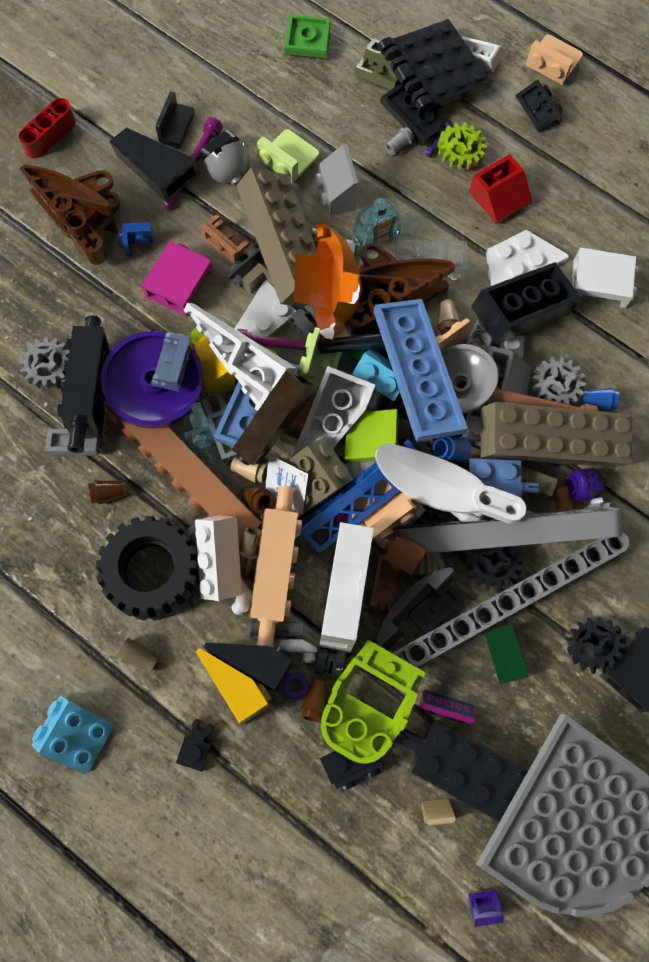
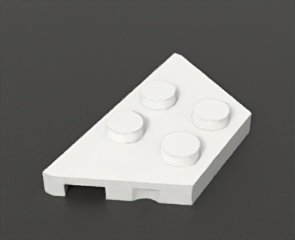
[486,230,569,286]

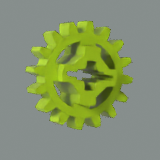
[437,122,487,170]

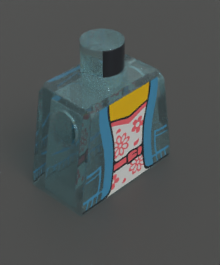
[352,198,401,248]

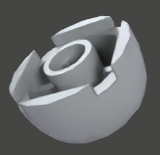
[203,141,250,186]

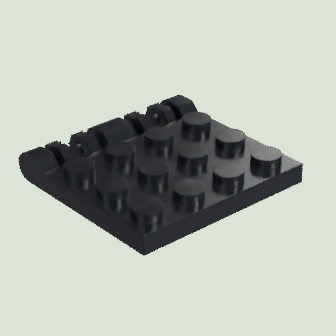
[377,19,492,113]

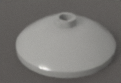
[440,344,498,413]

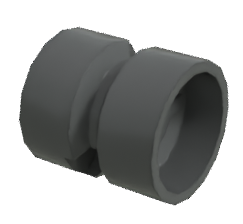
[288,304,317,341]

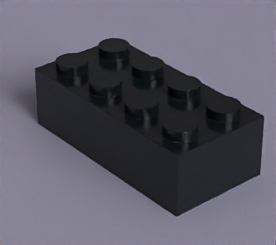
[471,262,582,344]

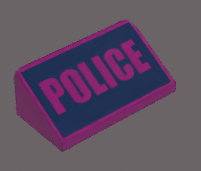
[418,690,475,725]

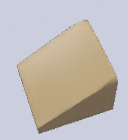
[422,799,456,826]

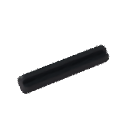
[318,333,385,354]

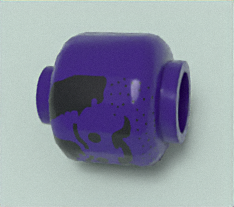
[565,468,605,502]

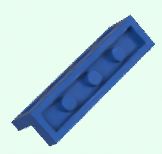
[300,462,400,553]

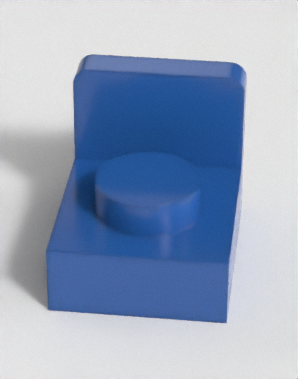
[119,222,154,256]

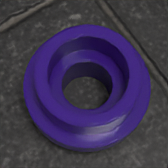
[282,673,309,700]

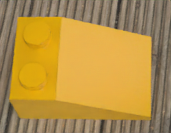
[195,648,271,725]

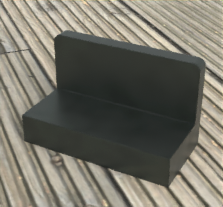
[155,91,195,149]

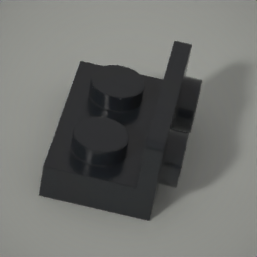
[515,79,563,132]
[320,751,384,792]

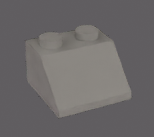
[316,144,359,215]

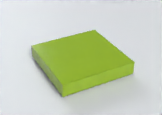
[345,409,399,463]

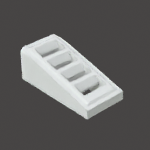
[462,36,502,73]

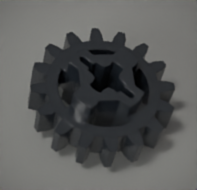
[466,546,523,592]
[566,617,627,674]

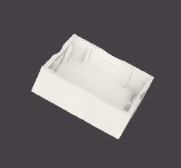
[319,522,374,654]

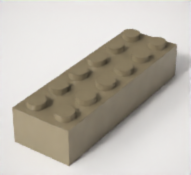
[236,167,317,306]
[481,402,632,467]

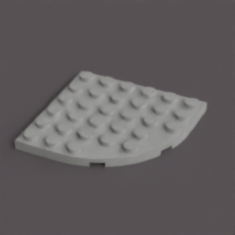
[476,714,649,917]

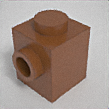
[383,532,427,575]

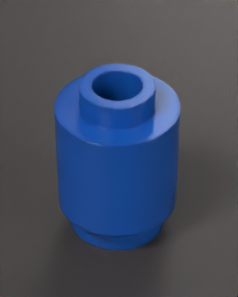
[433,436,471,463]

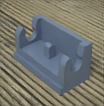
[151,332,192,392]

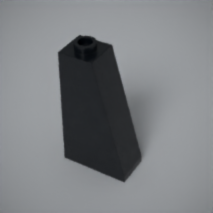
[109,127,201,202]

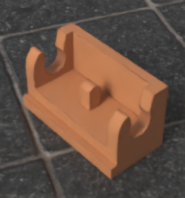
[201,214,252,264]

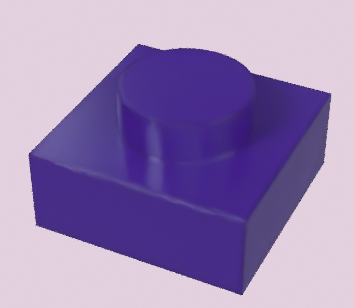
[468,891,504,927]

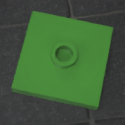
[284,14,331,59]

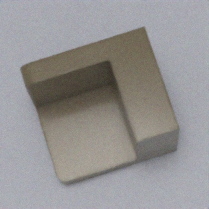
[243,263,274,298]

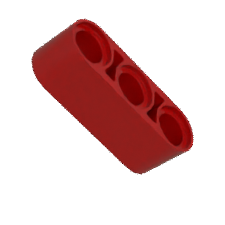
[18,98,76,158]

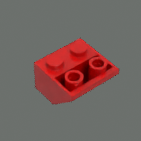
[469,154,532,224]

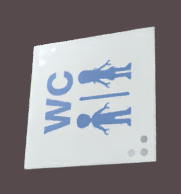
[266,454,308,515]

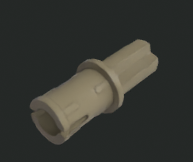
[239,526,261,577]

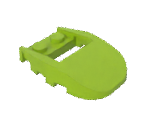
[321,640,426,763]

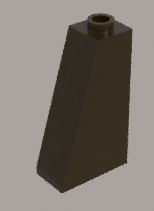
[231,371,318,466]

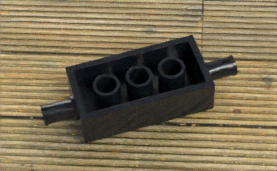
[57,315,111,453]
[394,721,528,823]

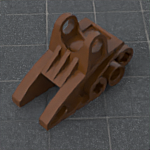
[19,164,120,265]
[346,243,456,336]

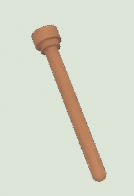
[492,389,599,411]

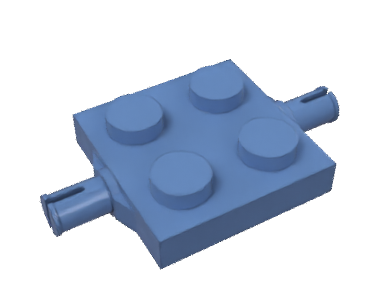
[468,458,539,513]

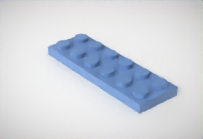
[373,299,468,442]

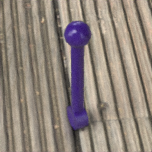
[426,121,452,157]

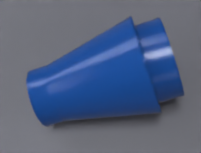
[581,388,619,412]

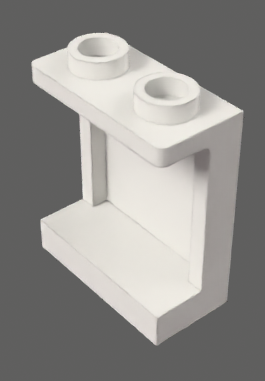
[571,247,638,308]

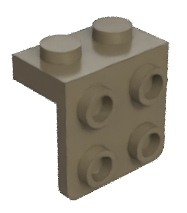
[286,437,353,511]

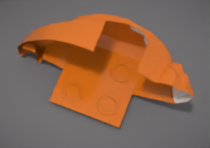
[294,223,362,340]

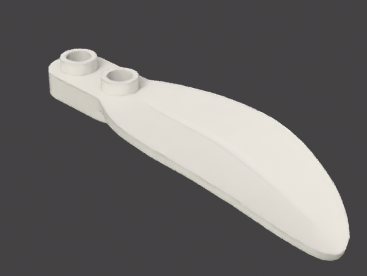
[375,444,526,524]

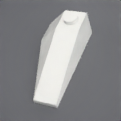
[291,366,376,458]

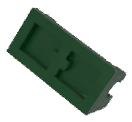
[484,624,529,684]

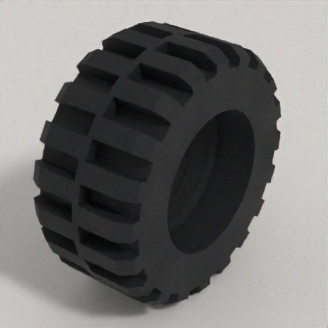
[96,516,200,621]

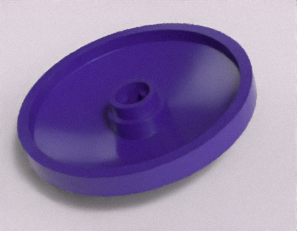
[101,331,204,429]

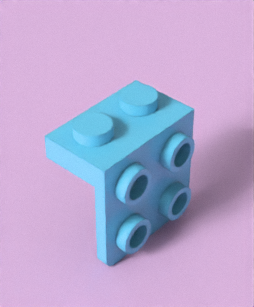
[32,695,113,774]

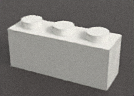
[195,516,242,601]

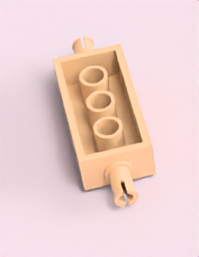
[249,486,302,647]

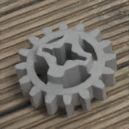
[18,337,69,390]
[531,357,586,405]

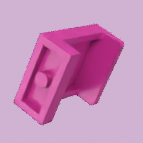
[141,241,213,316]

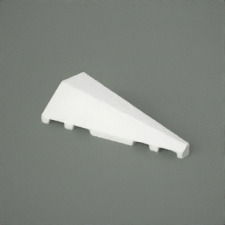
[184,303,296,411]

